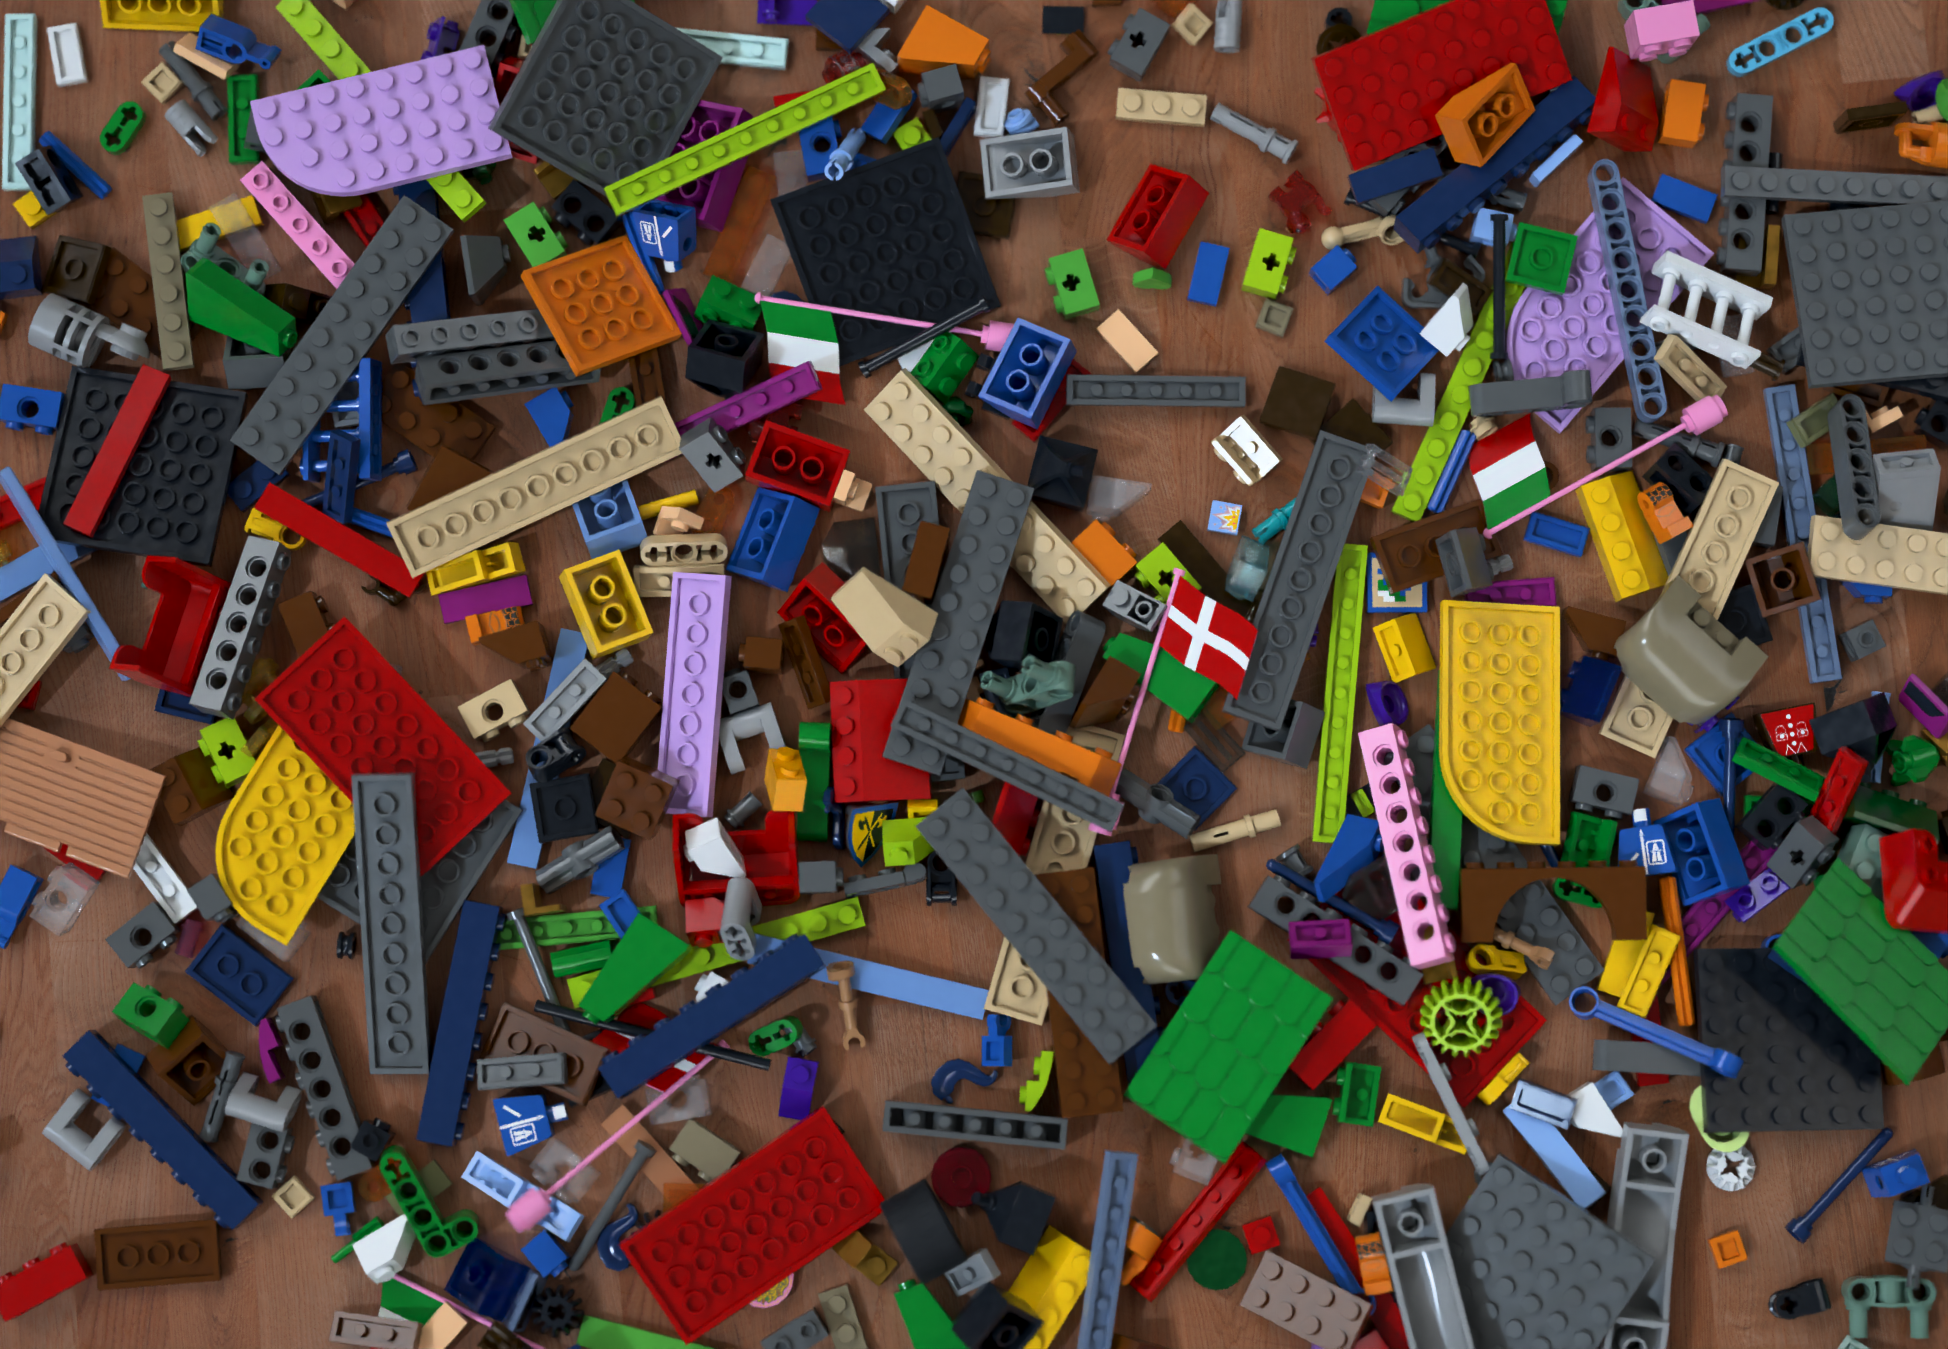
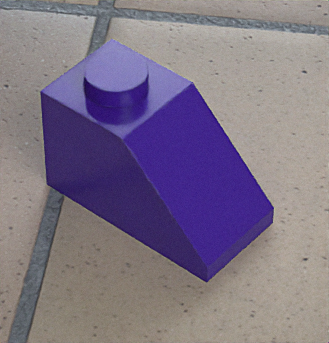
[778,1056,819,1120]

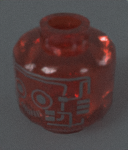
[822,50,867,84]

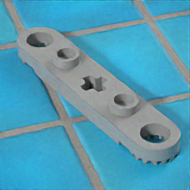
[1411,1032,1490,1176]

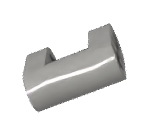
[1372,373,1436,427]
[719,702,786,775]
[720,877,762,961]
[225,1072,302,1132]
[42,1088,126,1171]

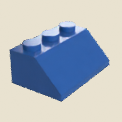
[978,318,1077,430]
[725,487,820,592]
[1653,798,1750,907]

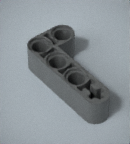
[1468,370,1593,417]

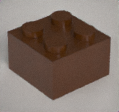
[595,756,680,840]

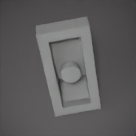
[855,28,899,80]
[944,1248,1001,1297]

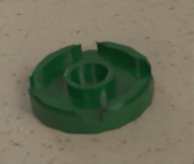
[1186,1229,1247,1290]

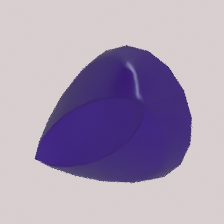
[1893,70,1946,112]
[1366,681,1409,726]
[1471,973,1521,1016]

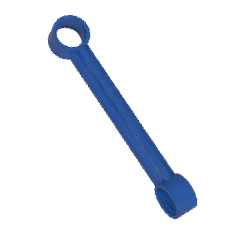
[1569,986,1744,1079]
[1265,1153,1376,1317]

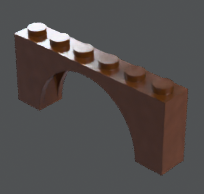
[1459,860,1647,943]

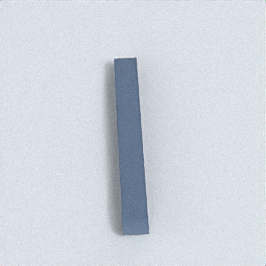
[1587,159,1667,423]

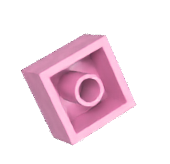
[1624,0,1700,62]

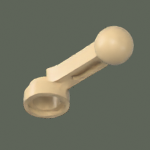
[1321,215,1404,250]

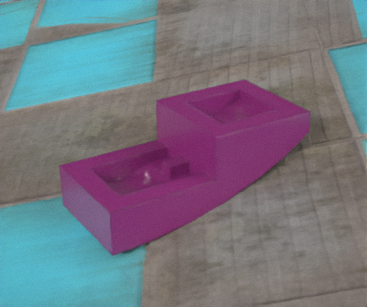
[259,1018,286,1084]

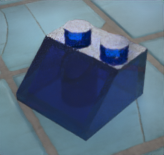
[1560,656,1623,727]
[444,1237,531,1323]

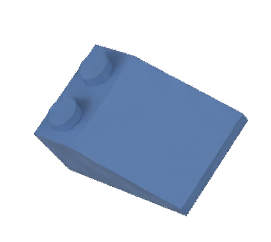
[572,479,648,559]

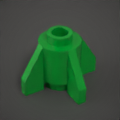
[1885,735,1940,787]

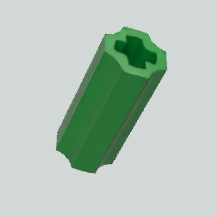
[550,940,613,978]

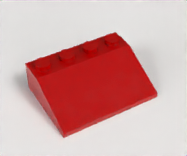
[830,678,932,803]

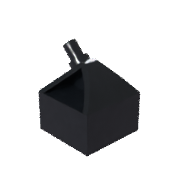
[685,319,765,400]
[1027,435,1098,512]
[985,600,1063,673]
[1809,692,1897,783]
[971,1181,1056,1255]
[951,1281,1044,1349]

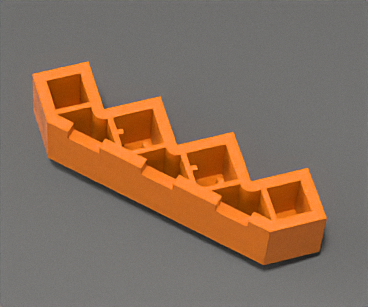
[957,697,1122,797]

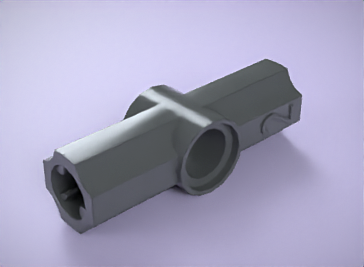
[1115,768,1201,839]
[535,826,625,894]

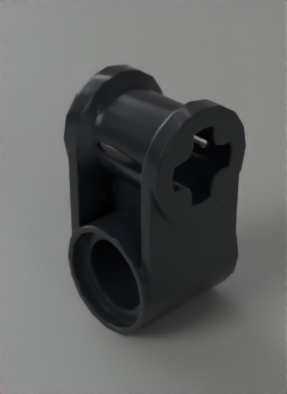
[526,727,586,783]
[926,851,957,906]
[1768,1278,1832,1320]

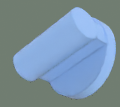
[1004,108,1039,135]

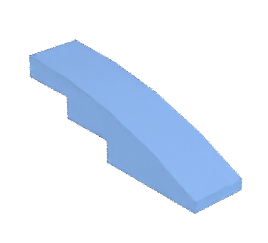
[1502,1104,1606,1210]
[461,1151,585,1242]

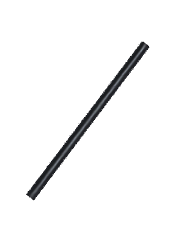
[534,1000,772,1071]

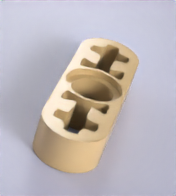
[640,533,728,566]

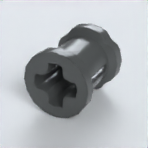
[1275,844,1314,876]

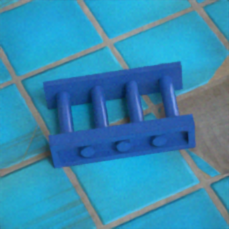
[299,358,382,483]

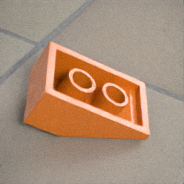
[1435,63,1535,167]

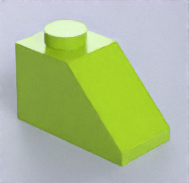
[882,817,935,867]

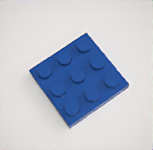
[1324,285,1439,401]

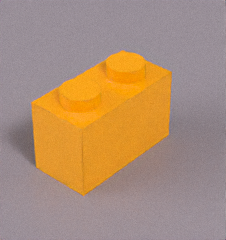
[764,747,807,812]

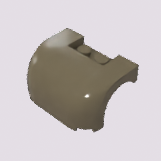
[1613,575,1769,726]
[1123,854,1222,985]

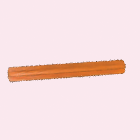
[1659,876,1696,1026]

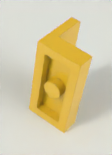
[1373,613,1436,683]

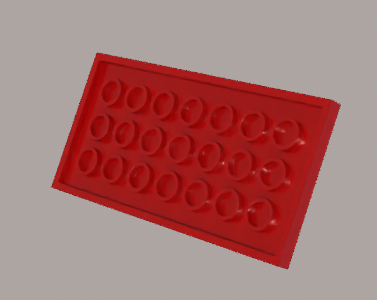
[1311,0,1572,171]
[254,616,512,876]
[1287,859,1547,1108]
[618,1106,885,1346]

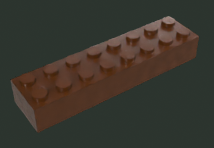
[1034,867,1123,1118]

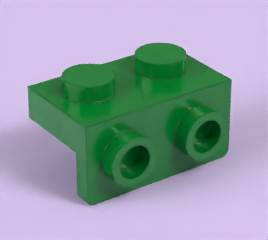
[694,275,762,330]
[911,331,979,404]
[1561,812,1617,867]
[1332,1061,1381,1127]

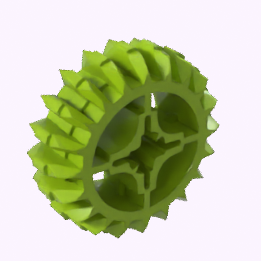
[1420,976,1503,1057]

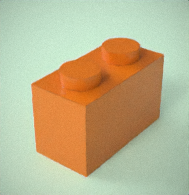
[1657,79,1709,149]
[1071,519,1138,590]

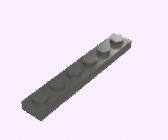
[1066,374,1245,408]

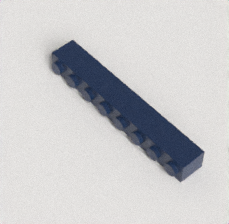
[1394,75,1596,254]
[393,179,454,405]
[1093,841,1164,1087]
[416,900,507,1147]
[598,933,826,1100]
[63,1030,263,1230]

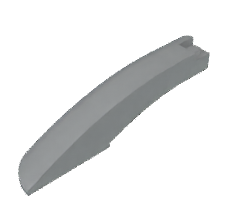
[1596,1122,1689,1349]
[1372,1184,1474,1349]

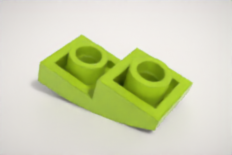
[1019,1051,1053,1112]

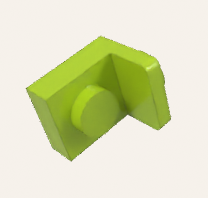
[892,117,932,150]

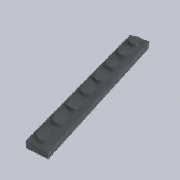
[1721,166,1948,206]
[890,699,1124,832]

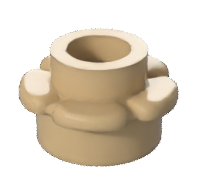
[1470,416,1498,441]

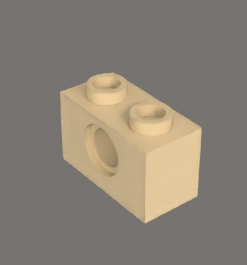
[457,679,531,742]

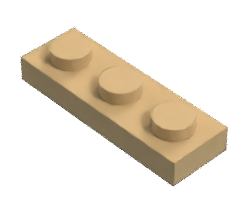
[1116,88,1207,127]
[1653,334,1727,402]
[633,564,725,597]

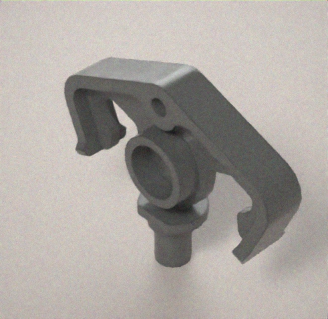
[1401,246,1485,310]

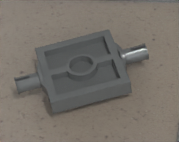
[1884,1185,1948,1290]

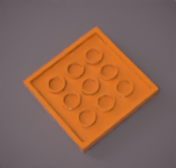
[520,235,682,377]

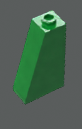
[185,257,297,357]
[1102,633,1221,724]
[578,913,692,1025]
[1246,1094,1333,1158]
[894,1278,968,1349]

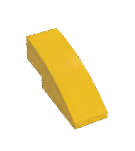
[426,542,526,596]
[1378,1093,1467,1155]

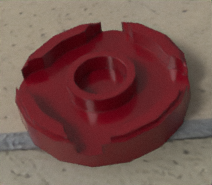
[931,1146,992,1208]

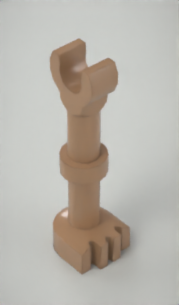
[1494,927,1555,970]
[826,961,866,1050]

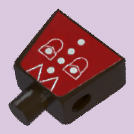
[1752,702,1817,767]

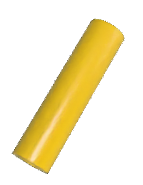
[638,490,700,520]

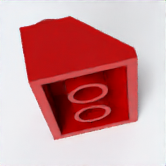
[1106,164,1209,269]
[745,420,851,512]
[777,562,868,674]
[992,781,1040,857]

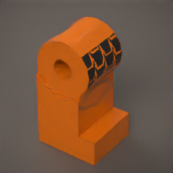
[1637,482,1693,544]
[465,606,525,646]
[1355,1232,1393,1296]

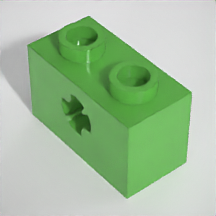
[503,201,568,267]
[1044,248,1100,320]

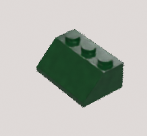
[1842,781,1939,845]

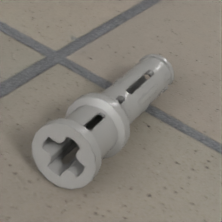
[1210,103,1299,165]

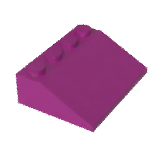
[655,100,755,232]

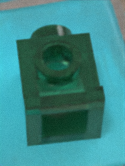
[1813,474,1840,517]

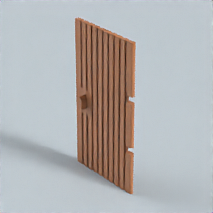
[0,718,167,879]

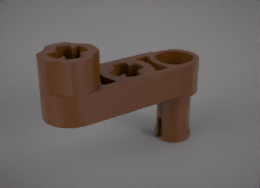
[1025,29,1099,126]

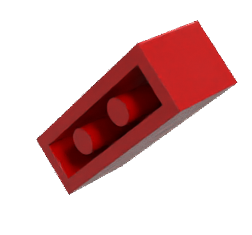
[1289,999,1376,1090]
[0,1242,94,1322]

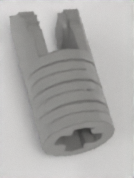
[1213,0,1242,53]
[164,100,218,157]

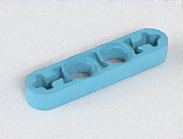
[1726,7,1834,77]

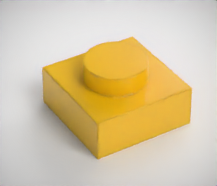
[13,190,57,230]
[907,799,938,818]

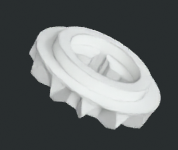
[1706,1146,1756,1191]

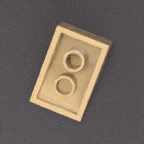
[831,567,938,667]

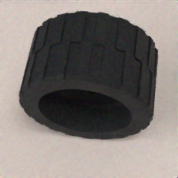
[880,1179,968,1284]

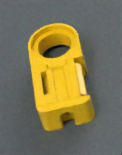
[244,508,307,550]
[1465,944,1526,980]
[1477,1052,1530,1106]

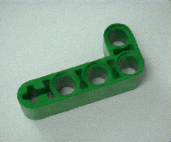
[797,722,832,842]
[380,1145,479,1258]

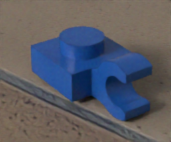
[982,1014,1012,1066]
[320,1181,356,1236]

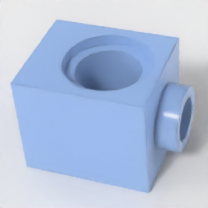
[1469,208,1517,247]

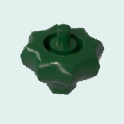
[463,162,496,185]
[941,396,974,428]

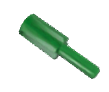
[331,1216,385,1263]

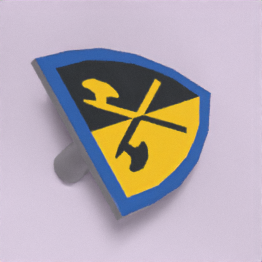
[845,801,899,868]

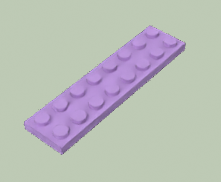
[658,572,732,817]

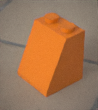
[897,5,991,80]

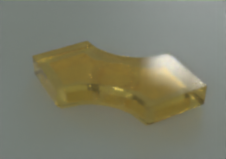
[241,717,278,757]

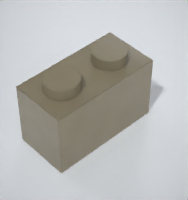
[669,1118,742,1182]

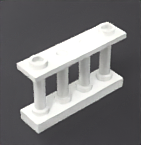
[1640,250,1773,369]

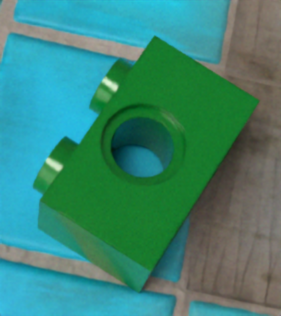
[112,982,190,1049]

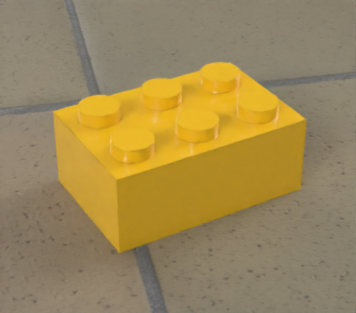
[559,549,654,660]

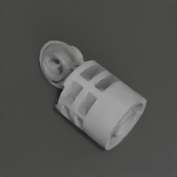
[28,293,150,368]

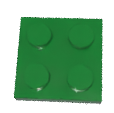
[1505,222,1578,296]

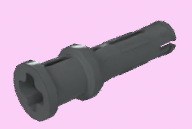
[1632,418,1725,468]

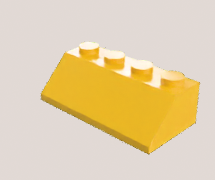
[100,0,224,32]
[1575,471,1669,602]
[1008,1225,1091,1349]

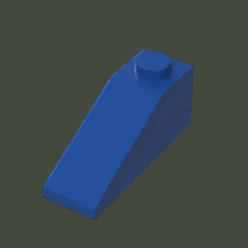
[1314,814,1384,902]

